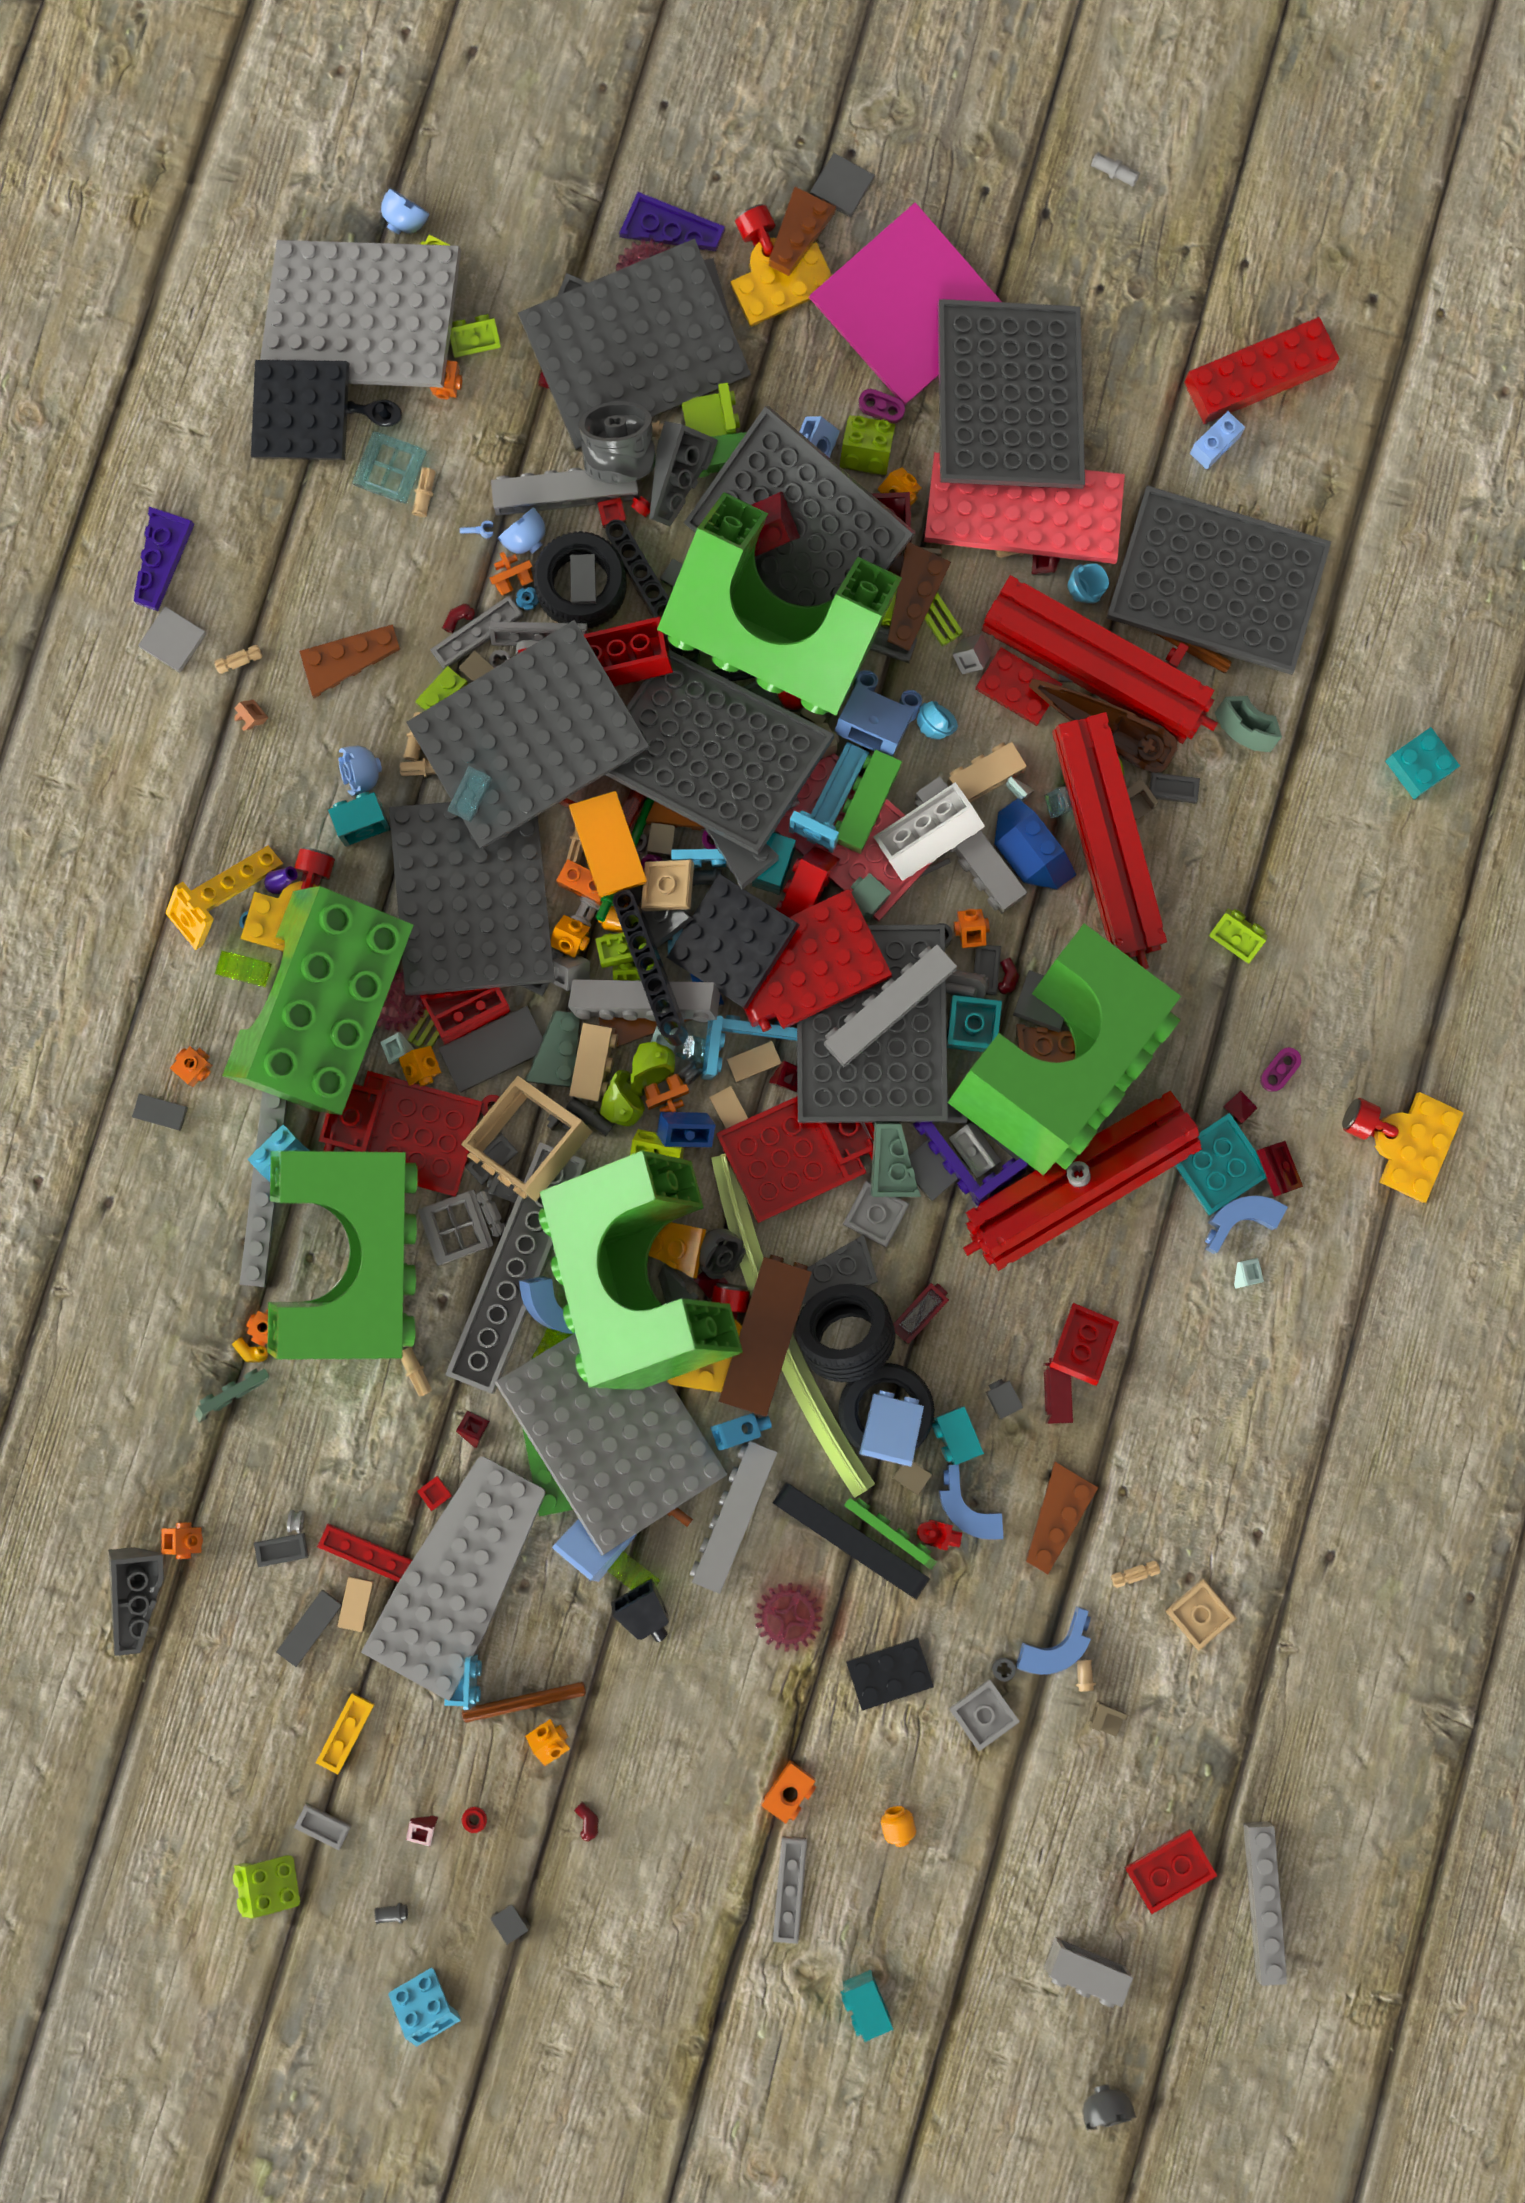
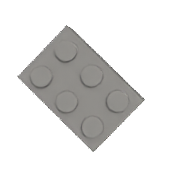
[1044,1937,1133,2008]

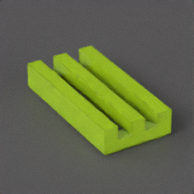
[925,592,963,647]
[407,1010,440,1048]

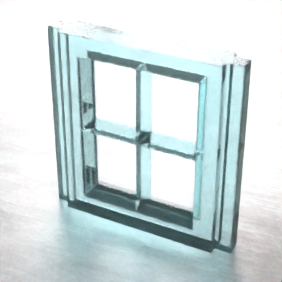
[352,431,427,504]

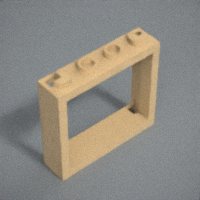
[461,1076,593,1202]

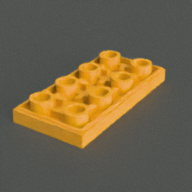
[569,791,647,898]

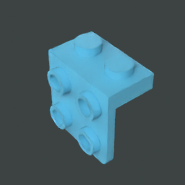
[248,1125,310,1182]
[444,1654,482,1710]

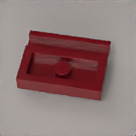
[1256,1141,1303,1197]

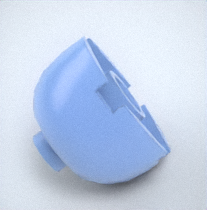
[381,188,430,235]
[498,507,546,554]
[338,746,382,796]

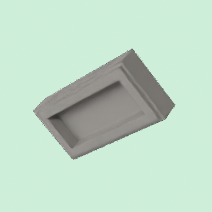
[294,1803,352,1850]

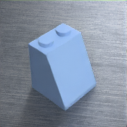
[859,1390,924,1467]
[552,1519,637,1582]

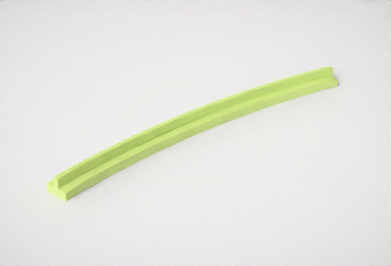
[711,1154,875,1498]

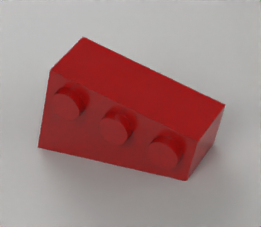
[776,846,840,917]
[420,987,511,1045]

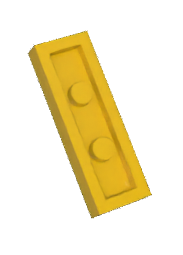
[316,1693,375,1774]

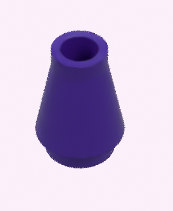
[264,866,298,894]

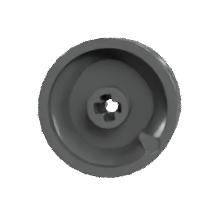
[579,401,656,484]

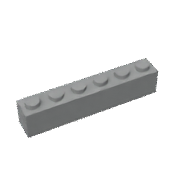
[491,468,639,516]
[914,776,1028,914]
[824,945,957,1067]
[568,980,720,1022]
[690,1441,778,1594]
[1243,1821,1287,1986]

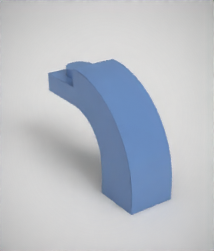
[1205,1196,1288,1254]
[519,1276,575,1334]
[939,1464,1003,1539]
[1015,1606,1091,1675]

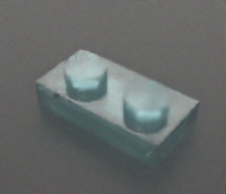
[447,766,492,823]

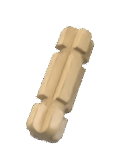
[214,645,262,674]
[1111,1561,1160,1588]

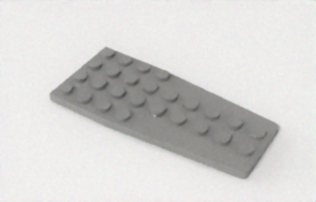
[361,1457,546,1701]

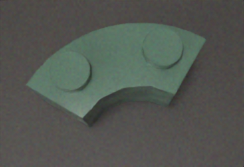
[1215,696,1282,752]
[851,873,891,923]

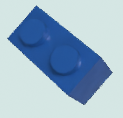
[657,1112,716,1147]

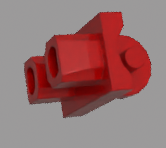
[917,1519,962,1551]

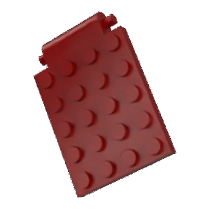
[743,889,893,1032]
[318,1071,483,1197]
[716,1096,874,1223]

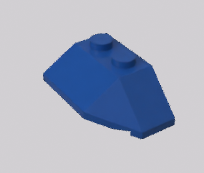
[994,798,1076,890]

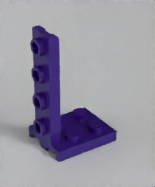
[913,1122,1028,1207]

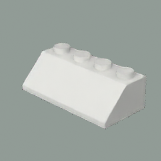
[873,782,985,881]

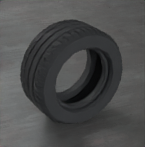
[533,531,627,629]
[796,1284,896,1382]
[838,1363,935,1451]

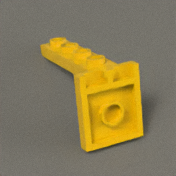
[165,845,283,950]

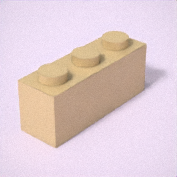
[947,742,1027,803]
[569,1023,618,1101]

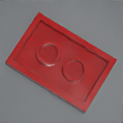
[975,647,1063,726]
[1049,1303,1119,1386]
[1124,1829,1217,1915]

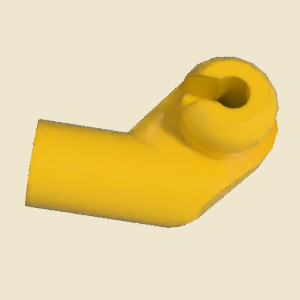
[232,1337,268,1363]

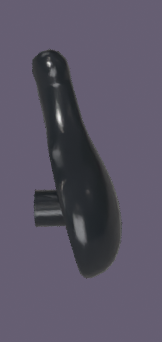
[347,399,402,427]

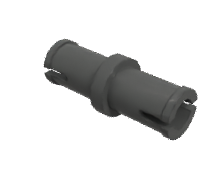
[565,1097,614,1136]

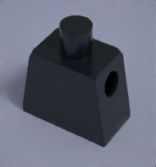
[611,1578,669,1642]

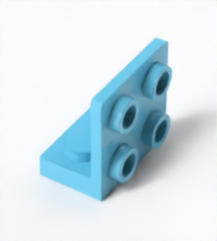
[388,1968,461,2047]

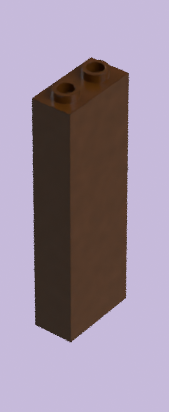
[718,1254,812,1417]

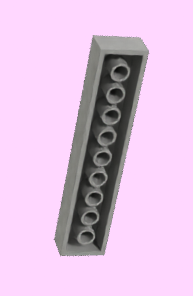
[445,1142,588,1394]

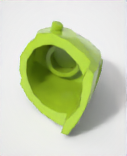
[631,1042,675,1096]
[600,1070,645,1127]

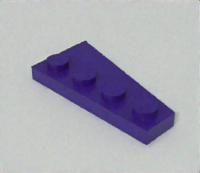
[619,192,725,252]
[133,507,195,611]

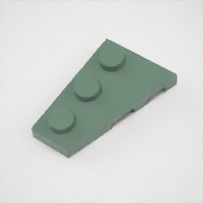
[525,1011,580,1088]
[870,1122,921,1197]
[194,1368,270,1423]

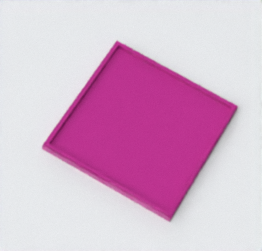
[809,202,1002,406]

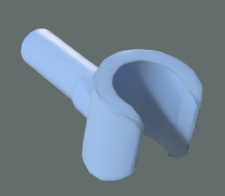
[460,520,493,539]

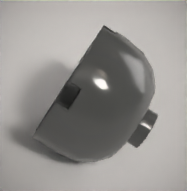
[699,1228,745,1279]
[1082,2085,1136,2131]

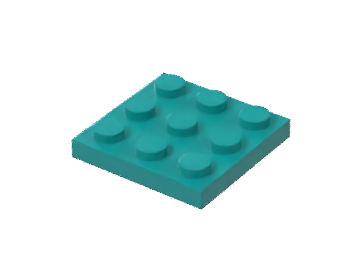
[1175,1113,1267,1216]

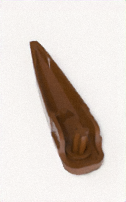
[1029,679,1178,773]

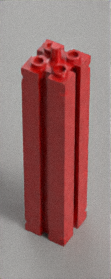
[981,575,1218,744]
[1052,712,1167,969]
[962,1090,1202,1271]

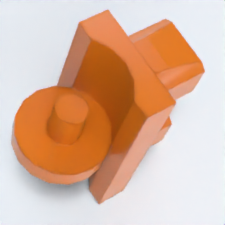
[489,551,534,595]
[644,1074,689,1112]

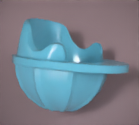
[1067,563,1109,604]
[917,701,958,740]

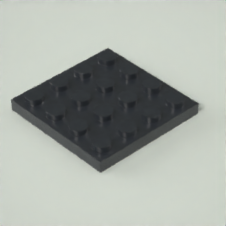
[251,360,350,460]
[666,874,800,1009]

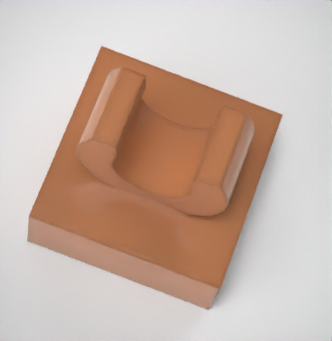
[234,700,268,730]

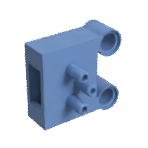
[835,670,922,757]

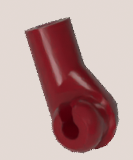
[442,603,475,633]
[998,957,1019,994]
[574,1801,599,1842]

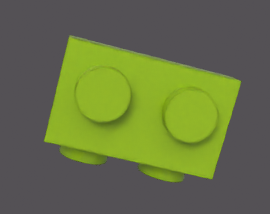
[682,383,740,437]
[839,415,895,475]
[233,1855,300,1919]

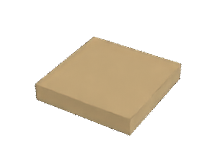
[641,860,694,911]
[1165,1579,1237,1651]

